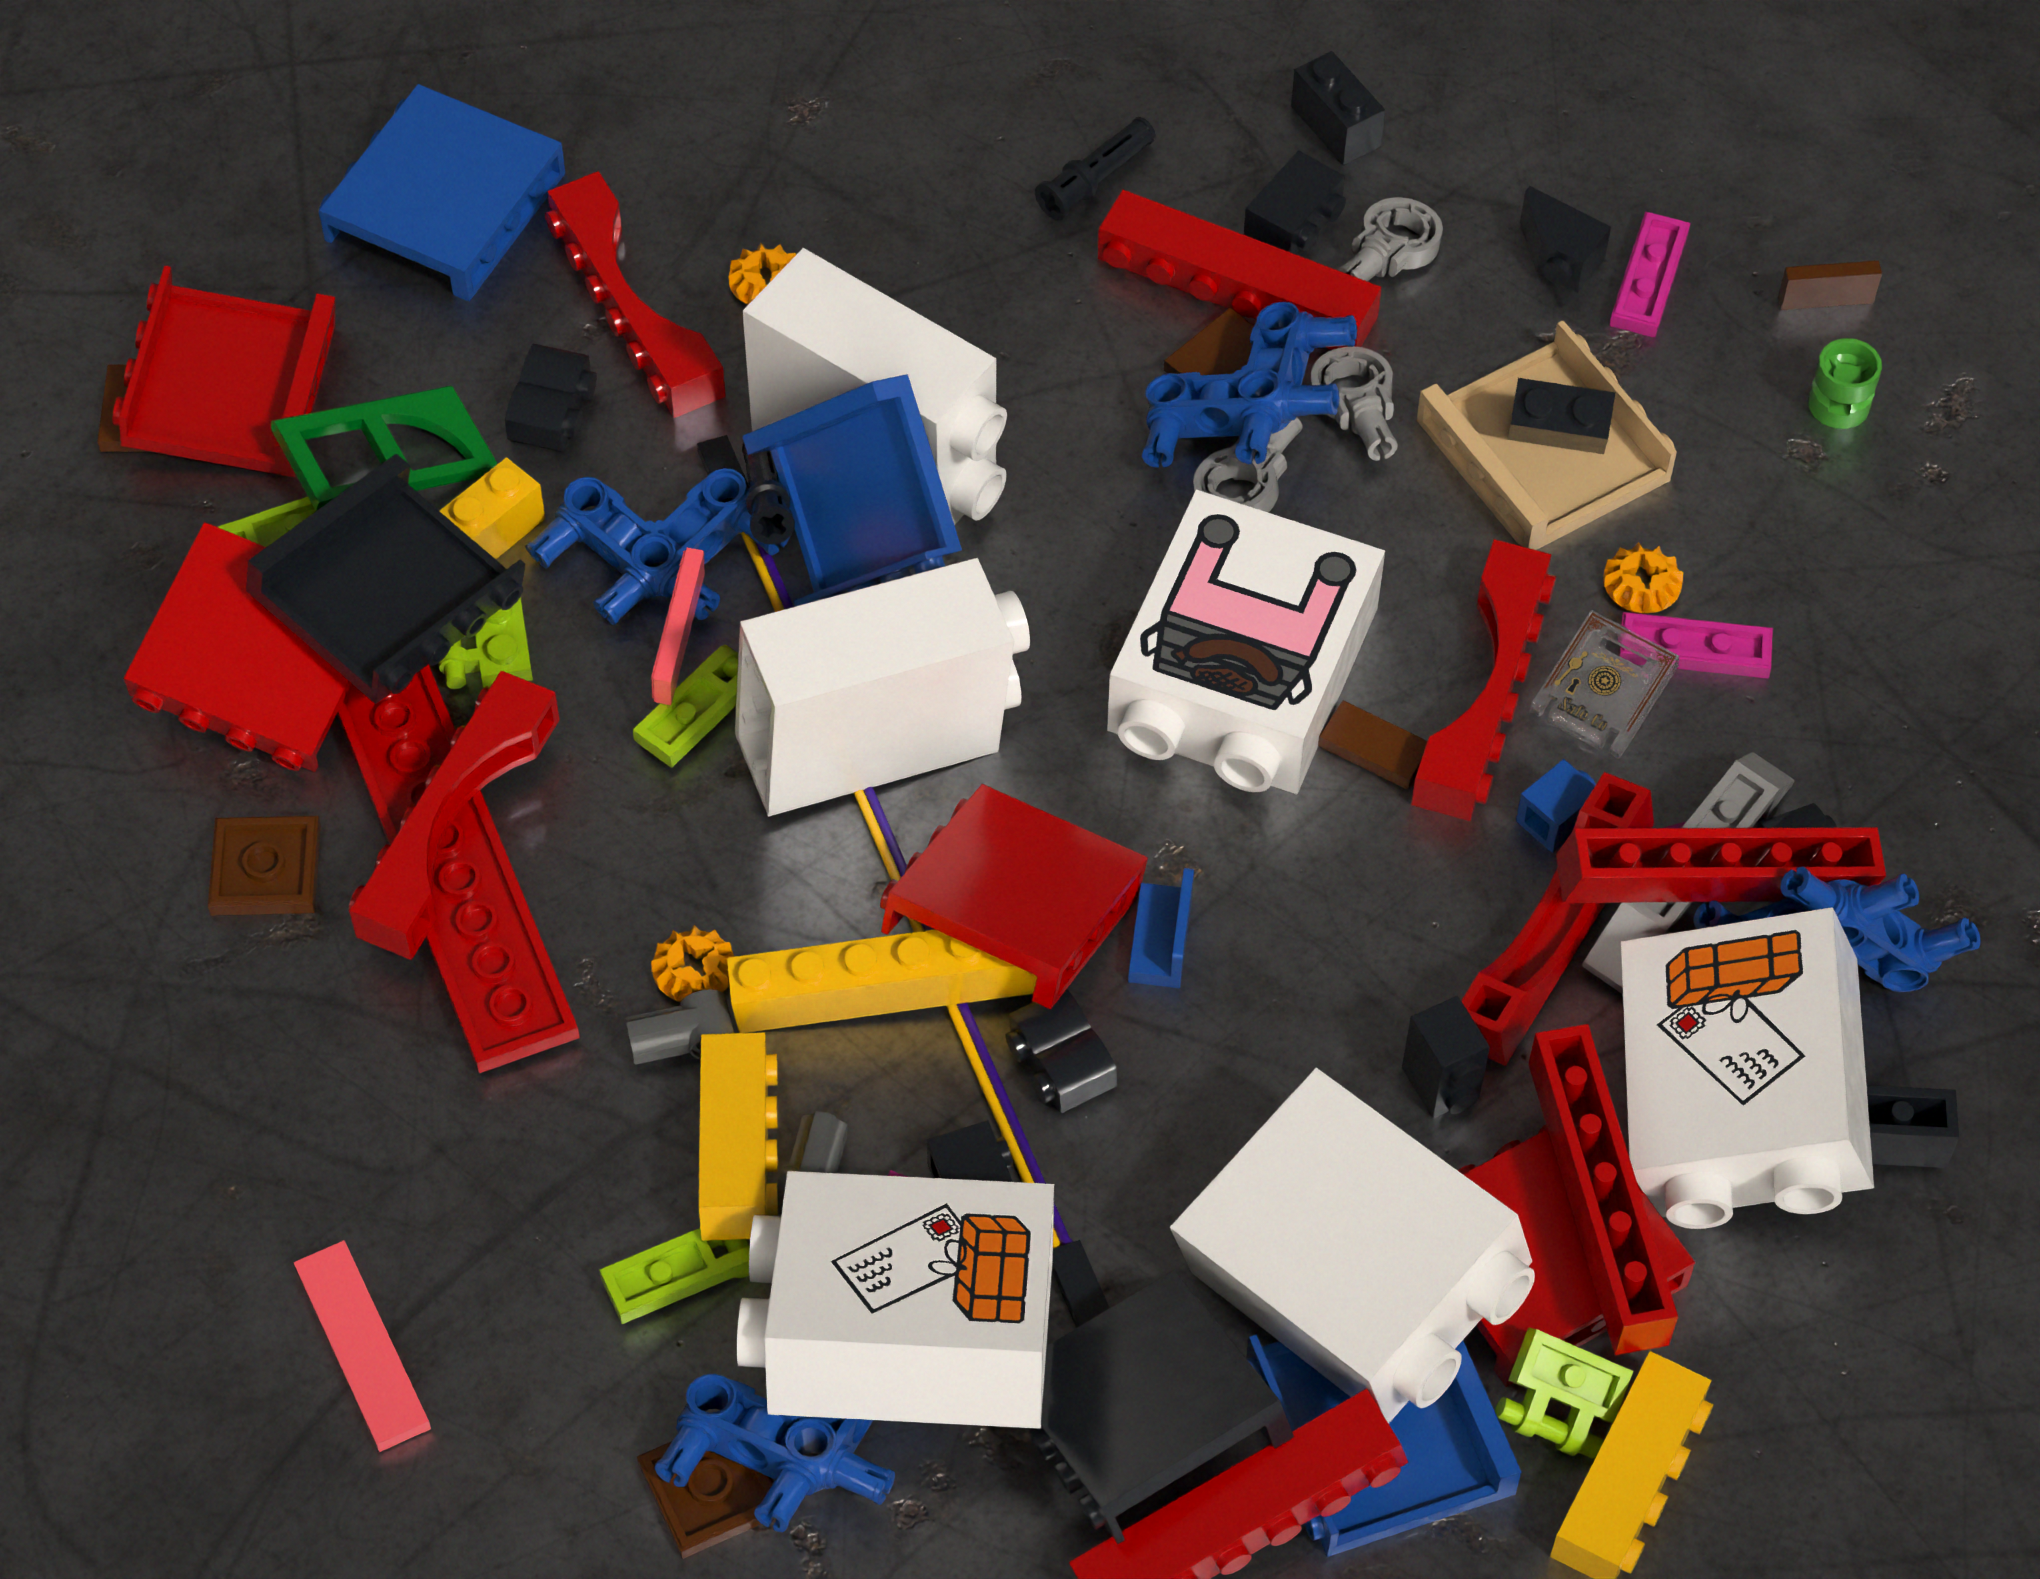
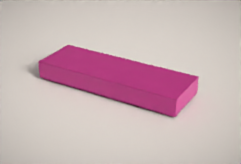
[1609,211,1691,338]
[1618,612,1773,679]

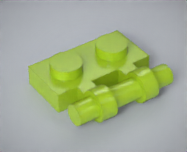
[438,597,533,689]
[1495,1328,1633,1459]

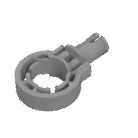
[1337,197,1443,281]
[1311,346,1398,461]
[1193,417,1303,513]

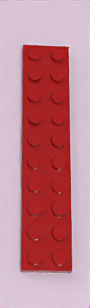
[337,664,580,1073]

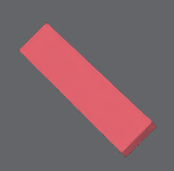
[293,1240,431,1452]

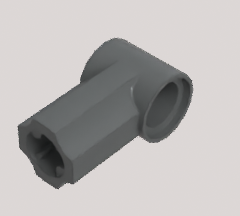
[625,989,734,1065]
[777,1111,848,1214]

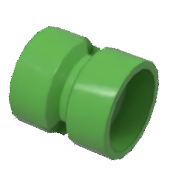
[1808,338,1882,429]

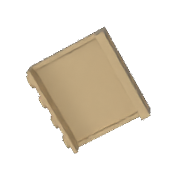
[1416,320,1677,550]

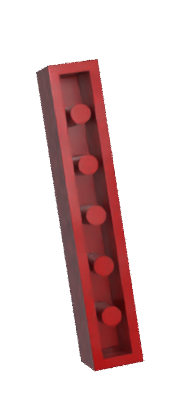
[1098,189,1382,350]
[1556,827,1886,903]
[1528,1024,1678,1355]
[1069,1388,1409,1579]

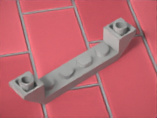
[1582,752,1795,994]

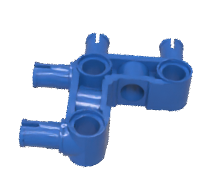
[1142,302,1357,468]
[525,468,790,625]
[1693,867,1981,992]
[654,1374,895,1532]

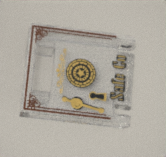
[1530,610,1679,759]

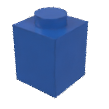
[1516,759,1596,853]

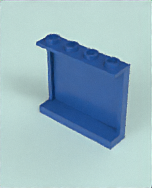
[319,84,565,302]
[742,374,962,607]
[1246,1334,1522,1557]

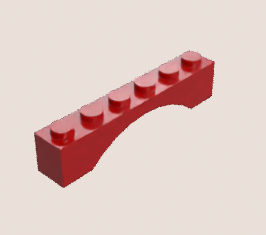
[545,171,726,418]
[1411,539,1557,821]
[348,671,560,960]
[1461,772,1654,1066]

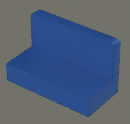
[1128,868,1194,989]

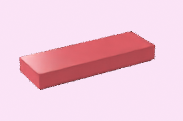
[651,547,705,705]

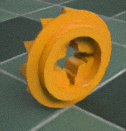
[728,243,796,305]
[1603,542,1683,614]
[651,925,735,1002]

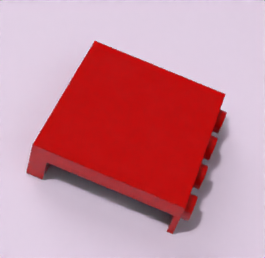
[112,265,336,478]
[123,522,352,772]
[880,784,1148,1009]
[1458,1124,1695,1387]

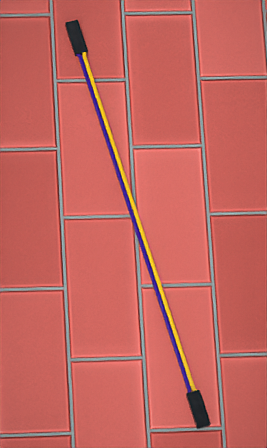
[697,435,1110,1328]

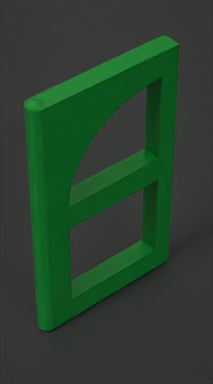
[271,385,498,511]

